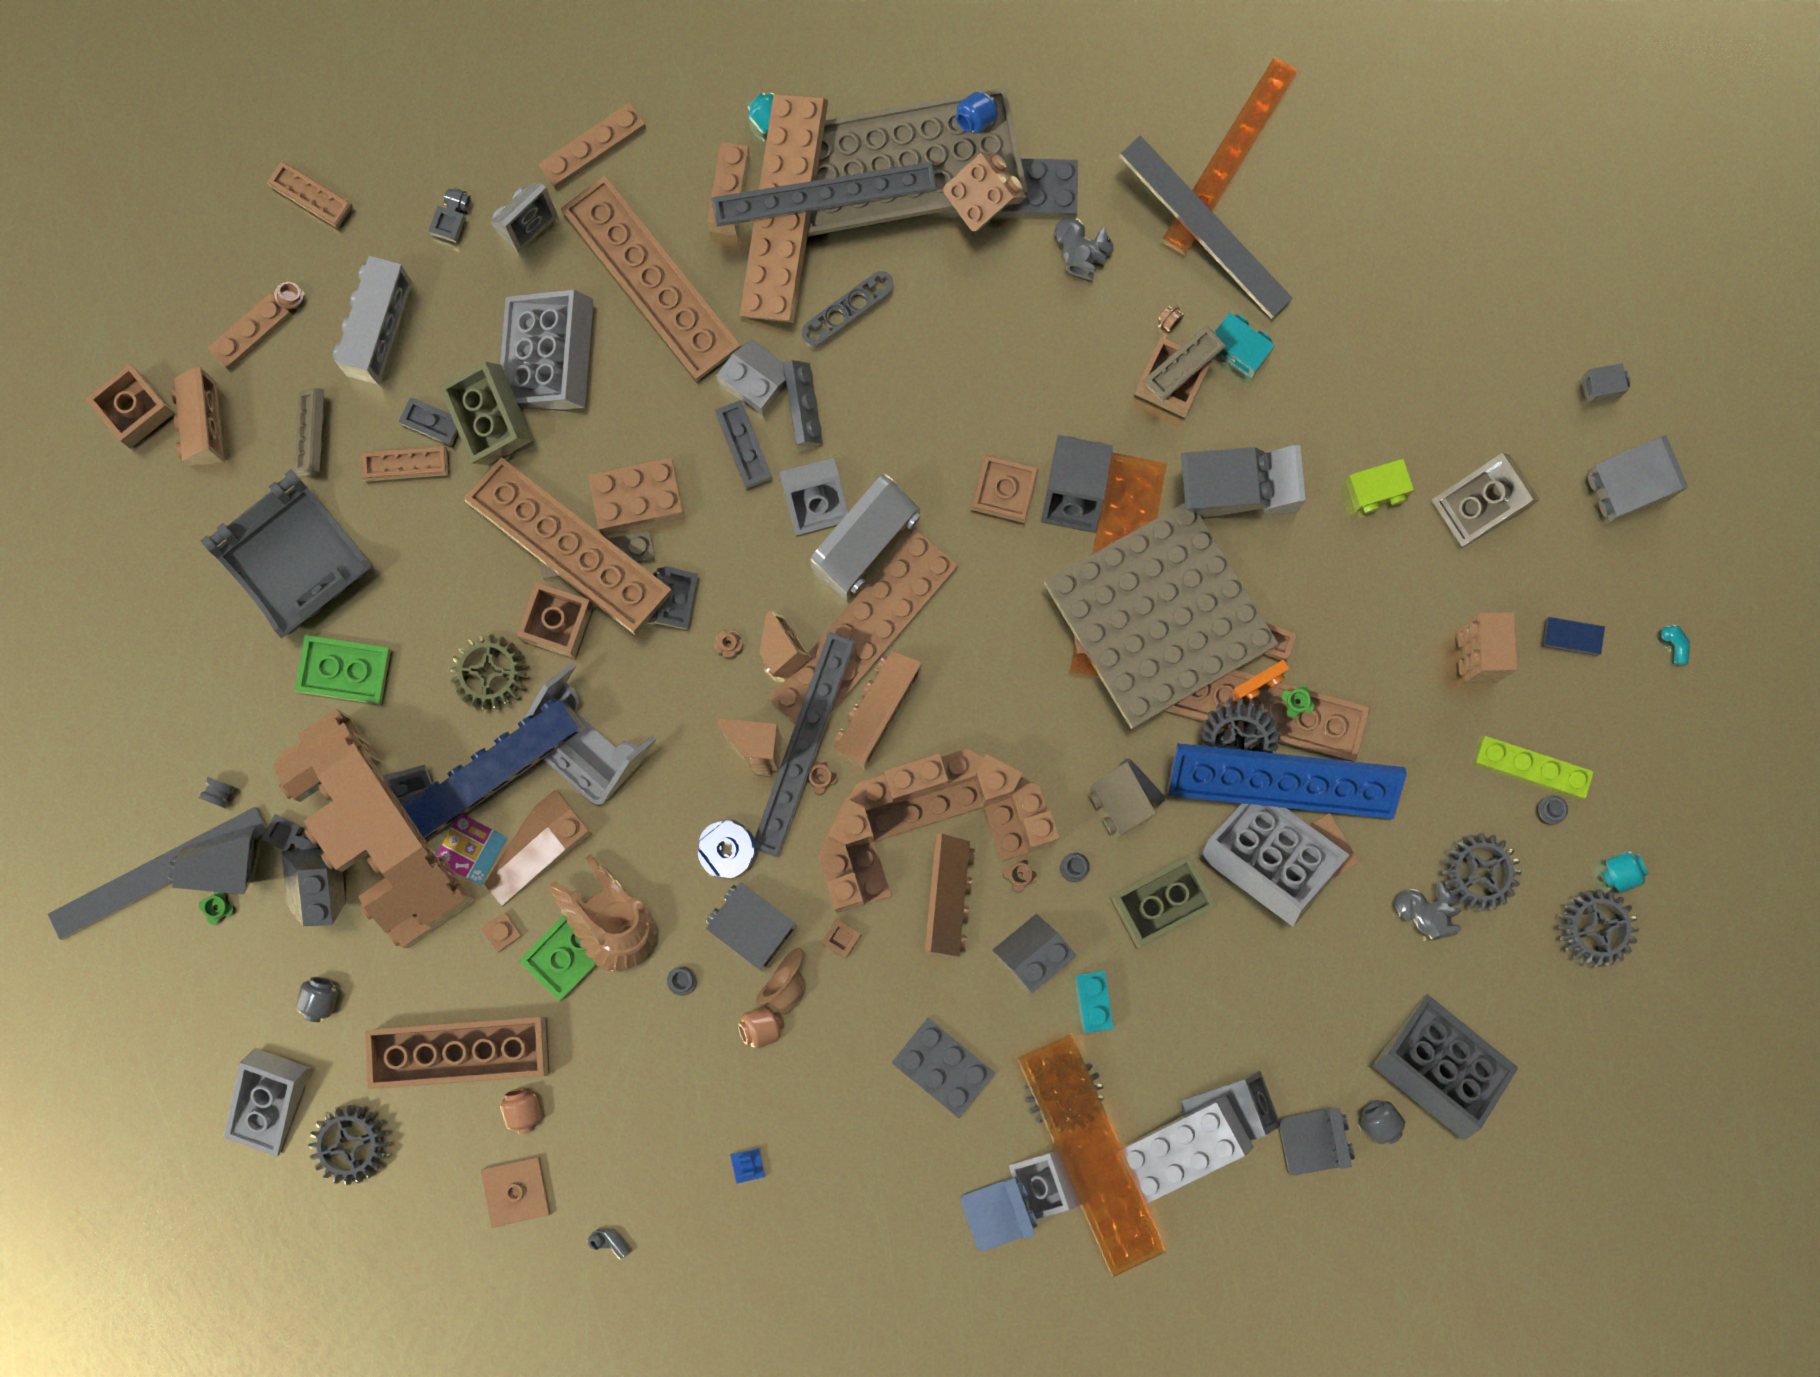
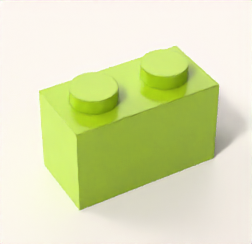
[1345,459,1414,514]

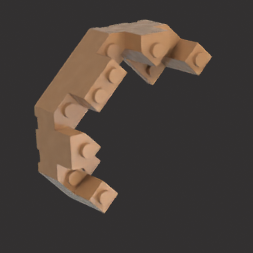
[273,709,475,949]
[818,749,1060,914]

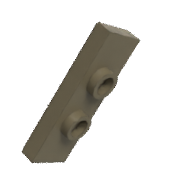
[1143,325,1226,402]
[295,388,324,476]

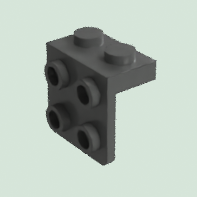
[1279,1108,1355,1175]

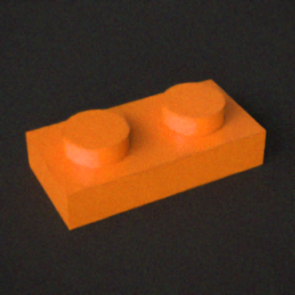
[1231,659,1289,702]

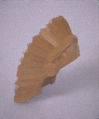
[547,854,658,972]

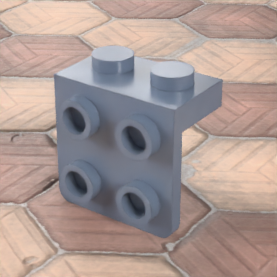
[961,1177,1038,1251]

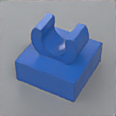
[730,1148,765,1184]

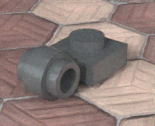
[428,187,471,243]
[262,814,321,851]

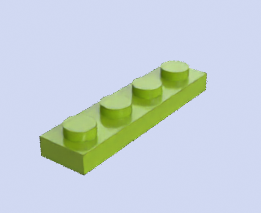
[1474,736,1594,799]

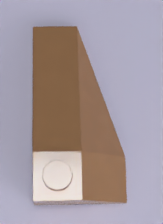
[484,790,592,906]

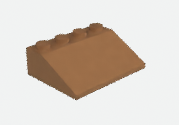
[924,833,975,958]

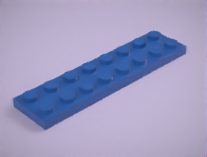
[1167,743,1407,819]

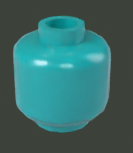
[747,92,775,134]
[1602,850,1649,893]

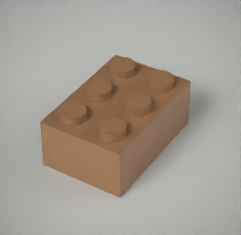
[588,458,685,536]
[1457,612,1518,683]

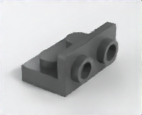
[647,566,698,630]

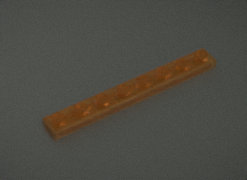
[1162,57,1298,255]

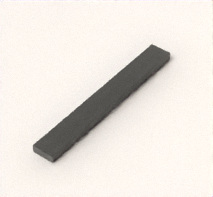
[1119,135,1293,318]
[711,162,937,227]
[754,632,856,857]
[47,807,267,940]

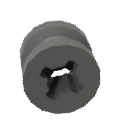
[199,777,235,808]

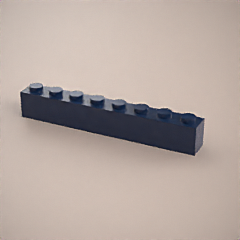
[402,698,585,840]

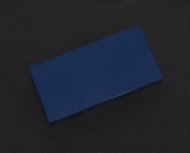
[1543,617,1605,655]

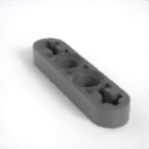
[802,271,894,348]

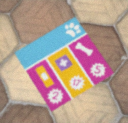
[438,814,507,885]

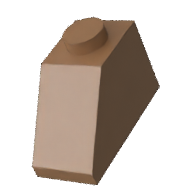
[759,610,811,679]

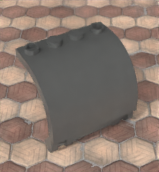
[200,469,372,639]

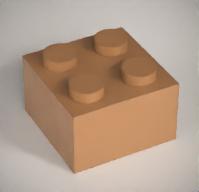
[1134,337,1212,418]
[85,363,174,449]
[516,582,593,659]

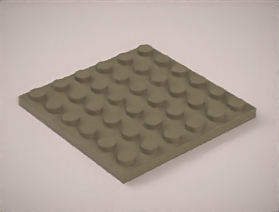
[1044,503,1279,729]

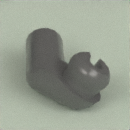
[587,1229,631,1260]

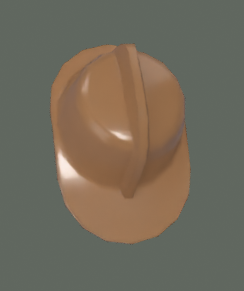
[756,948,805,1014]

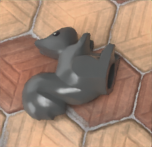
[1054,217,1114,281]
[1395,882,1461,940]

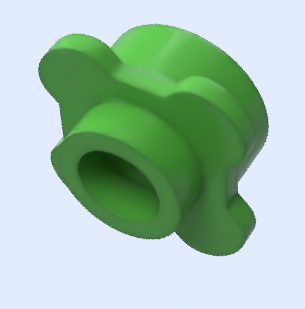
[1281,685,1314,718]
[199,892,233,925]

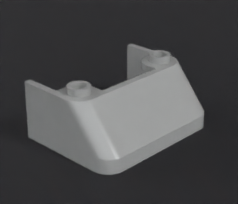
[810,473,921,601]
[525,663,656,805]

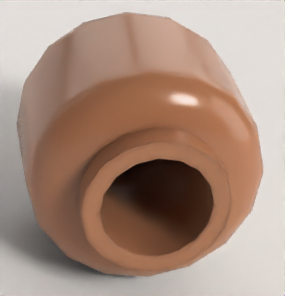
[738,1006,784,1049]
[500,1088,542,1134]

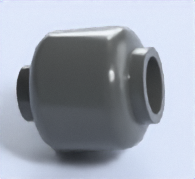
[296,977,338,1022]
[1361,1100,1405,1144]

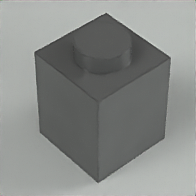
[1582,363,1630,403]

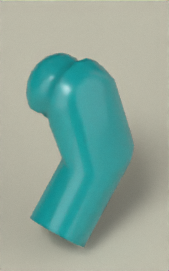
[1661,625,1690,665]

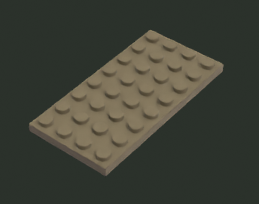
[808,87,1028,236]

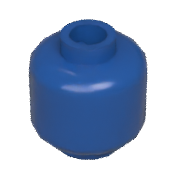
[956,91,998,134]

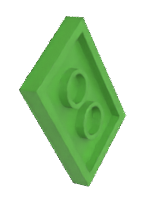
[295,635,391,705]
[519,900,596,1002]

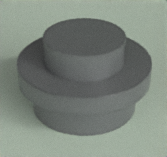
[1538,795,1568,824]
[1061,853,1090,881]
[667,966,696,995]

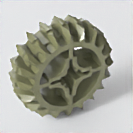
[449,634,528,711]

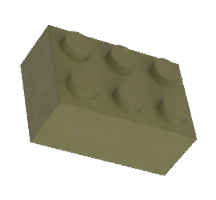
[440,361,533,465]
[1110,855,1217,948]

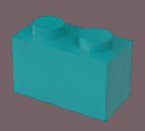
[1214,312,1275,378]
[1074,971,1114,1033]

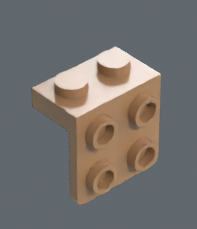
[943,153,1026,231]

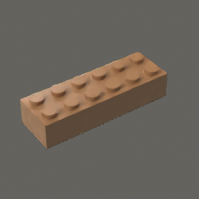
[365,1017,548,1089]

